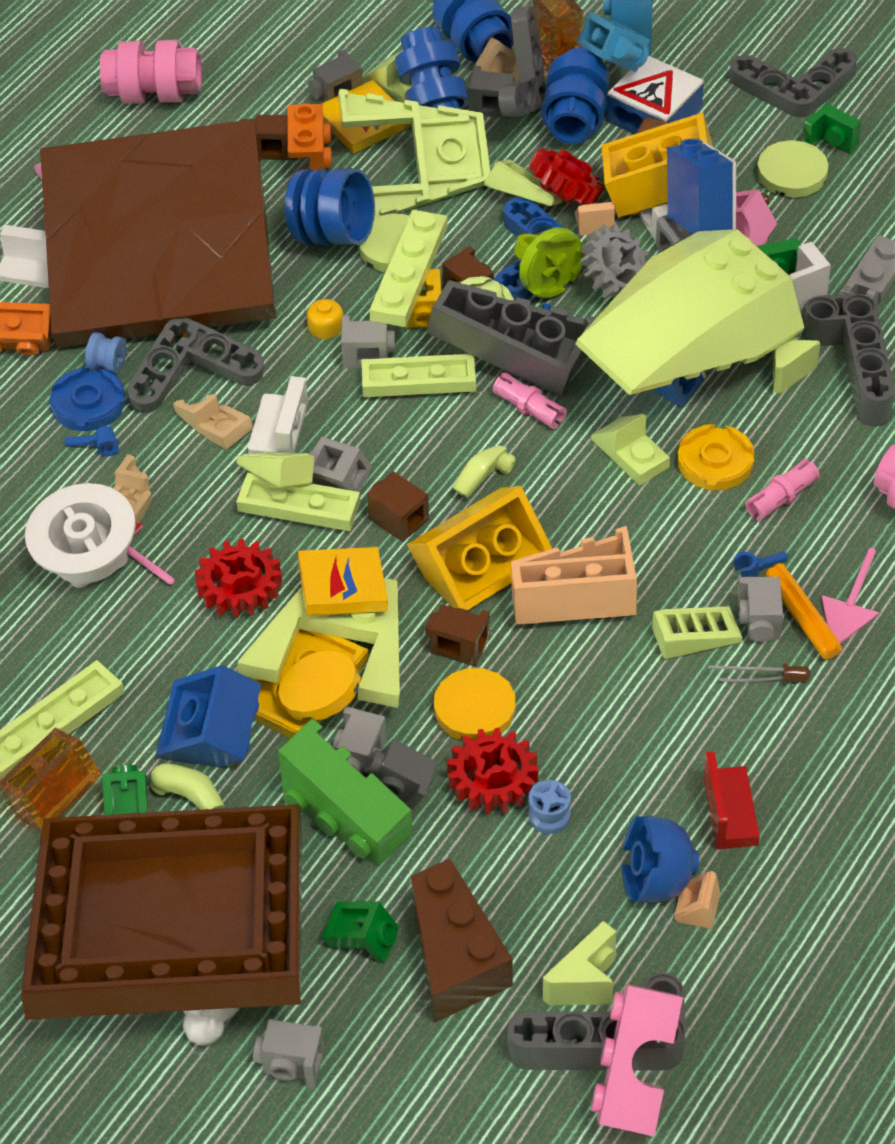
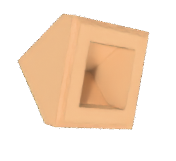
[575,202,615,236]
[674,870,720,929]

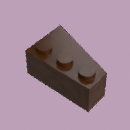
[411,858,513,1023]

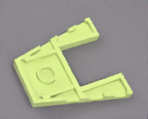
[338,89,490,218]
[237,578,400,708]

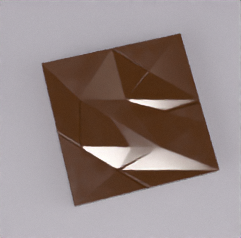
[40,119,277,348]
[21,804,302,1020]

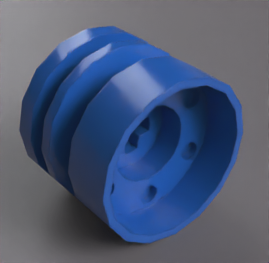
[285,168,375,246]

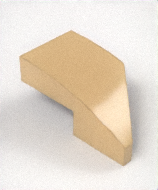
[475,38,548,81]
[173,394,253,450]
[113,454,151,523]

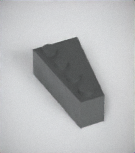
[426,280,597,397]

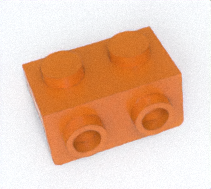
[288,104,332,170]
[0,302,52,355]

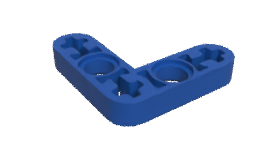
[494,197,564,300]

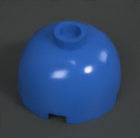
[622,815,699,903]

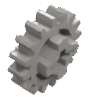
[580,224,649,299]

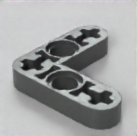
[498,6,546,118]
[729,48,857,117]
[128,318,264,413]

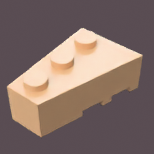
[511,526,637,625]

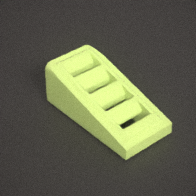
[484,159,563,206]
[237,452,314,488]
[652,606,742,660]

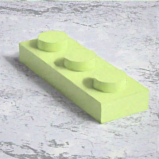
[361,354,476,397]
[236,472,361,531]

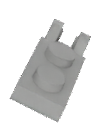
[840,235,895,304]

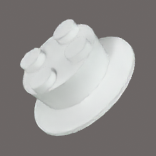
[25,483,136,588]

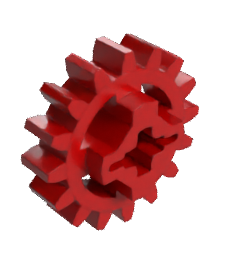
[529,148,604,204]
[195,539,283,618]
[447,727,539,814]

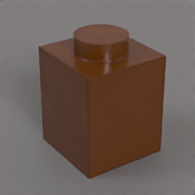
[367,471,429,542]

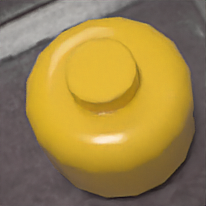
[307,299,344,339]

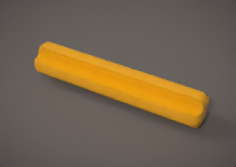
[766,563,842,660]

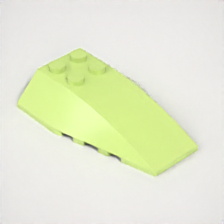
[576,229,804,395]

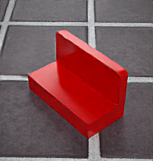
[703,751,760,850]

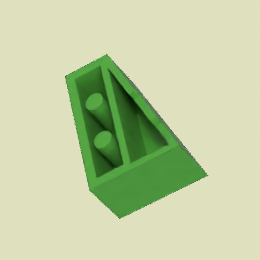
[278,718,413,866]

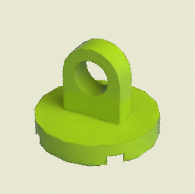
[514,227,585,299]

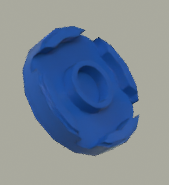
[50,367,125,431]

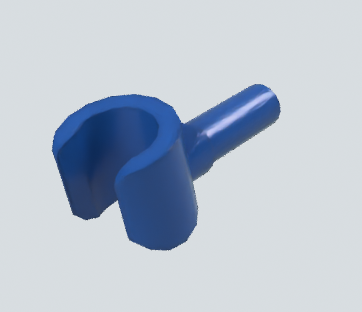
[65,426,119,456]
[734,551,788,577]

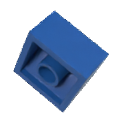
[155,665,261,767]

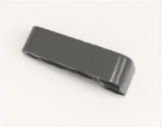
[803,294,895,427]
[507,972,686,1071]

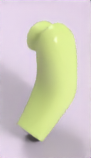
[452,446,516,499]
[150,763,225,810]

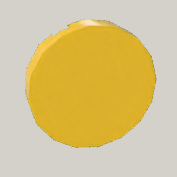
[677,424,754,490]
[278,650,361,721]
[434,668,515,740]

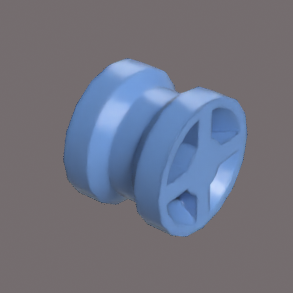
[85,332,127,374]
[528,780,571,834]

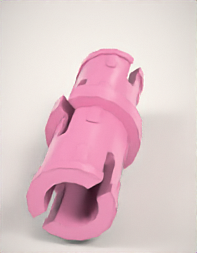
[493,372,567,429]
[745,458,820,521]

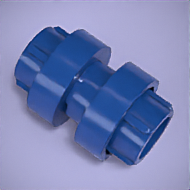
[432,0,514,62]
[395,27,470,109]
[541,48,610,144]

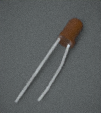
[708,663,811,684]

